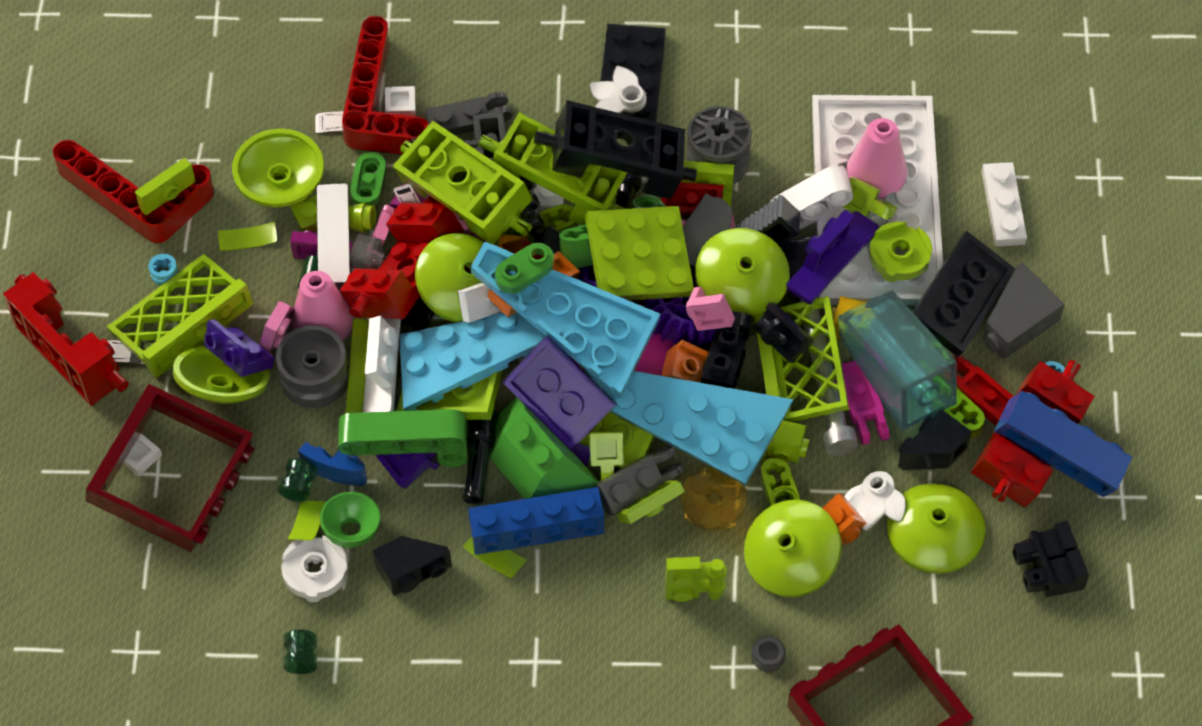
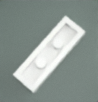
[982,162,1027,247]

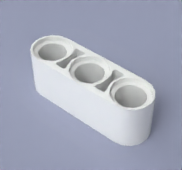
[771,165,853,230]

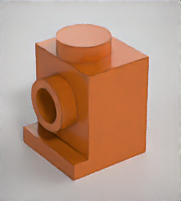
[661,340,709,383]

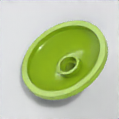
[232,129,324,207]
[695,228,790,318]
[415,233,484,323]
[173,345,270,404]
[886,483,986,574]
[744,500,842,597]

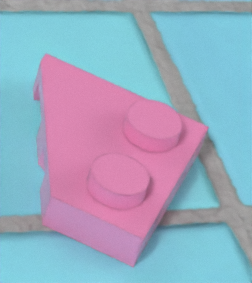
[259,301,294,354]

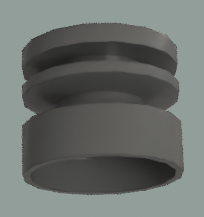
[686,106,752,184]

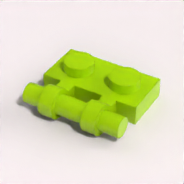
[665,556,727,602]

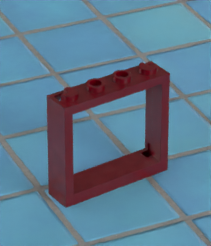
[86,383,255,553]
[787,624,974,726]

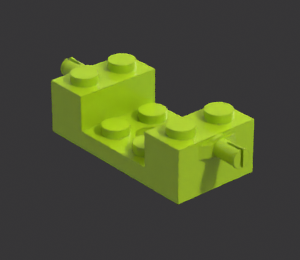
[477,112,627,225]
[393,121,533,245]

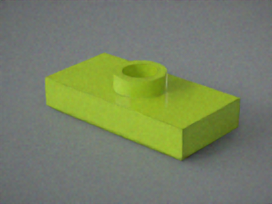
[135,158,195,215]
[616,480,685,524]

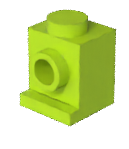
[761,420,810,463]

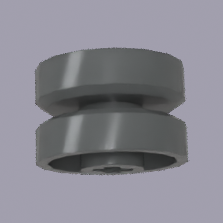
[275,325,349,408]

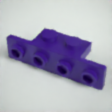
[786,210,880,304]

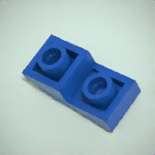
[298,442,367,486]

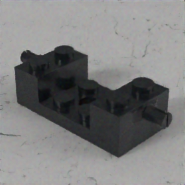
[533,100,697,199]

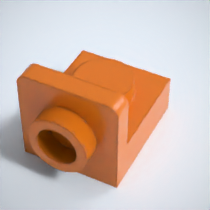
[822,493,867,545]

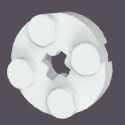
[281,535,349,602]

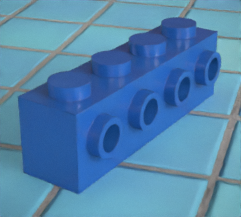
[994,391,1132,497]
[468,487,604,555]

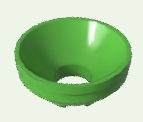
[320,492,380,548]

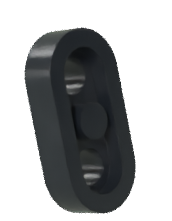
[725,311,756,340]

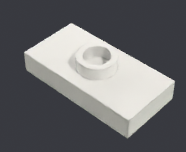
[458,283,501,323]

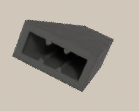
[683,194,732,278]
[983,262,1065,359]

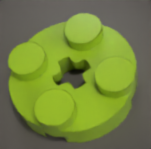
[869,222,932,282]

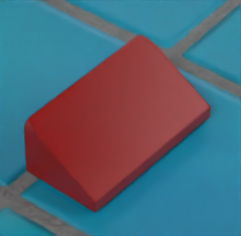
[661,182,724,217]

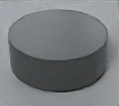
[751,636,786,672]

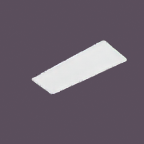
[317,184,350,283]

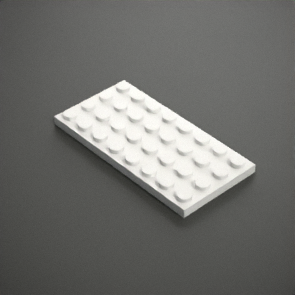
[812,95,943,305]

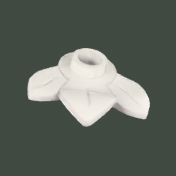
[590,66,646,113]
[845,471,906,531]

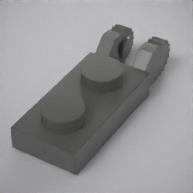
[425,91,513,135]
[595,445,684,515]

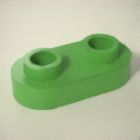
[350,152,387,207]
[495,243,554,294]

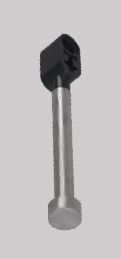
[780,236,858,456]

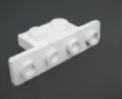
[363,316,401,412]

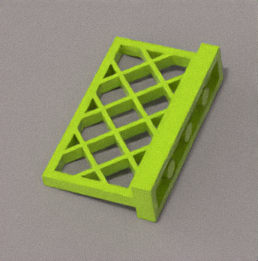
[107,254,254,378]
[754,296,850,422]

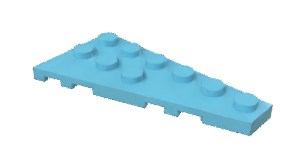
[471,242,660,398]
[399,312,546,411]
[586,371,793,486]

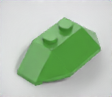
[490,397,599,499]

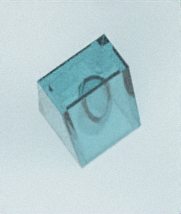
[838,290,957,431]

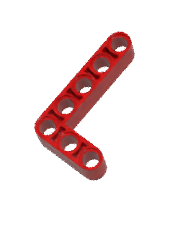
[342,16,429,155]
[53,140,215,243]

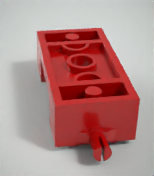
[339,195,464,319]
[3,272,129,406]
[970,360,1095,508]

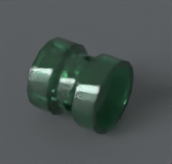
[277,458,318,503]
[283,629,317,674]

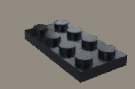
[598,24,666,122]
[908,231,1016,358]

